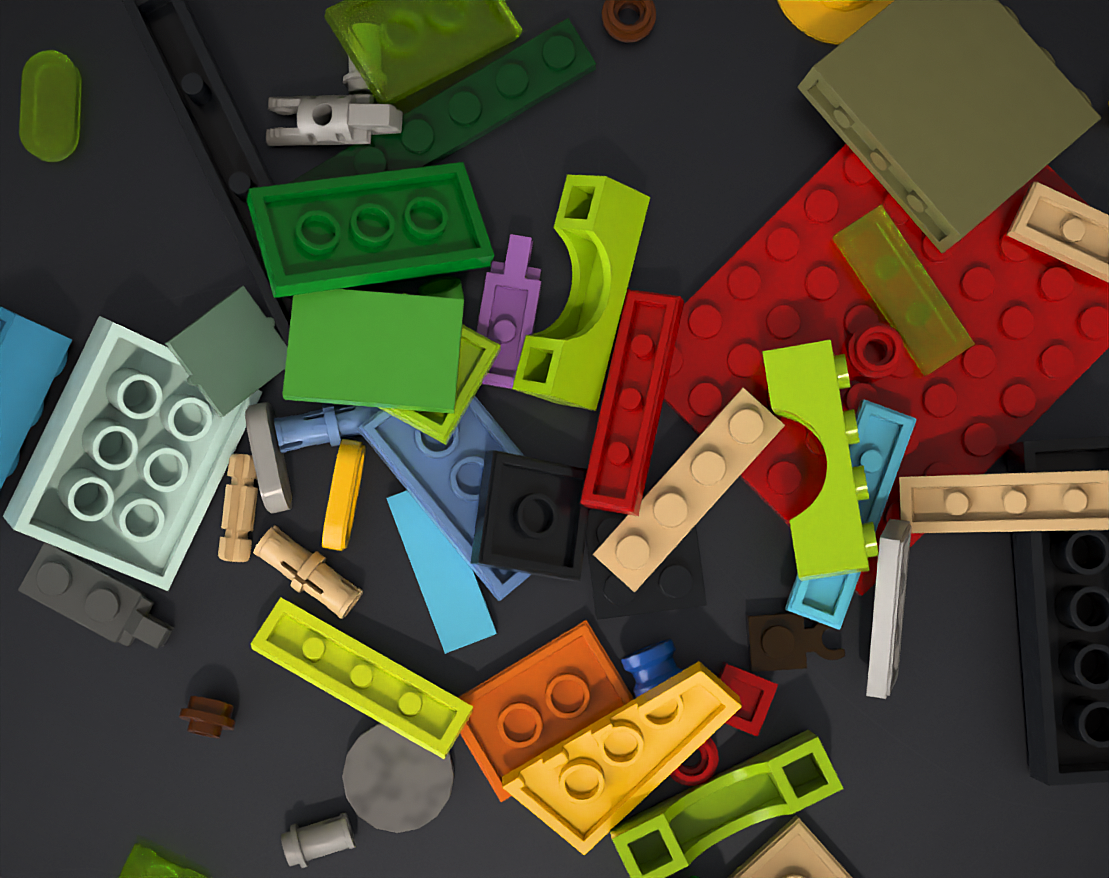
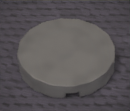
[342,723,455,833]

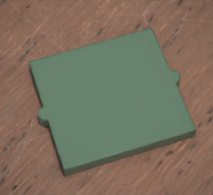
[165,285,287,417]

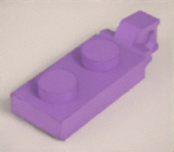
[476,234,542,390]

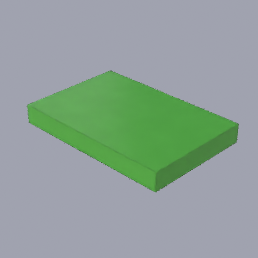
[282,289,464,414]

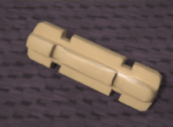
[218,454,258,562]

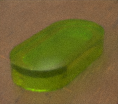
[19,50,81,162]

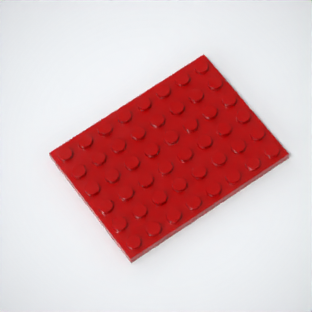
[663,144,1109,596]

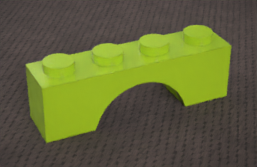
[512,175,650,411]
[762,340,878,581]
[610,730,844,878]

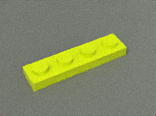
[251,597,473,760]

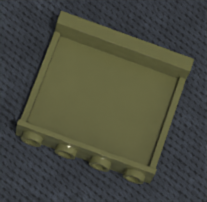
[797,0,1101,253]

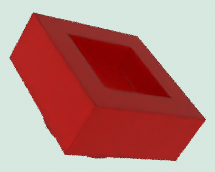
[718,662,778,737]

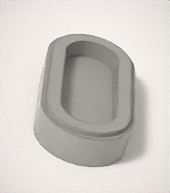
[245,401,292,514]

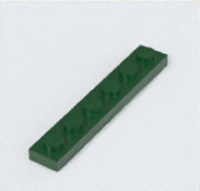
[287,18,596,184]

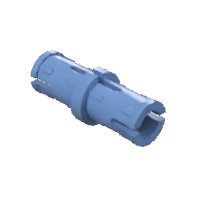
[274,403,381,453]

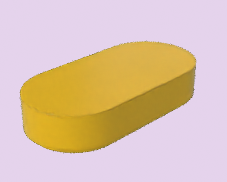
[322,439,366,551]

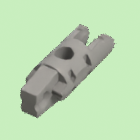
[266,94,403,146]

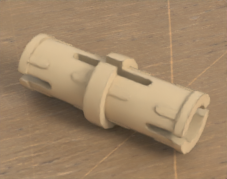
[253,525,363,619]

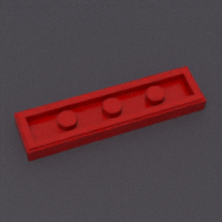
[580,289,684,516]

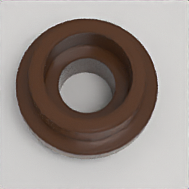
[602,0,656,43]
[179,696,236,739]

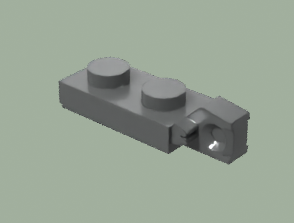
[18,542,174,649]

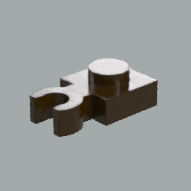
[746,612,845,672]

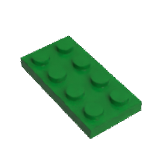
[247,162,494,298]

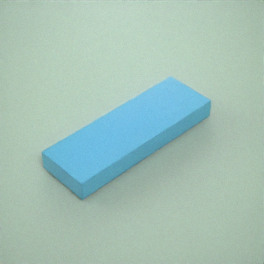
[386,490,497,654]

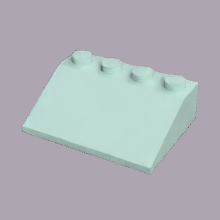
[3,316,262,591]

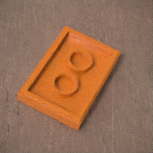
[457,619,634,802]

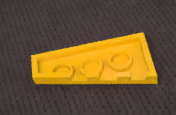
[502,661,742,855]

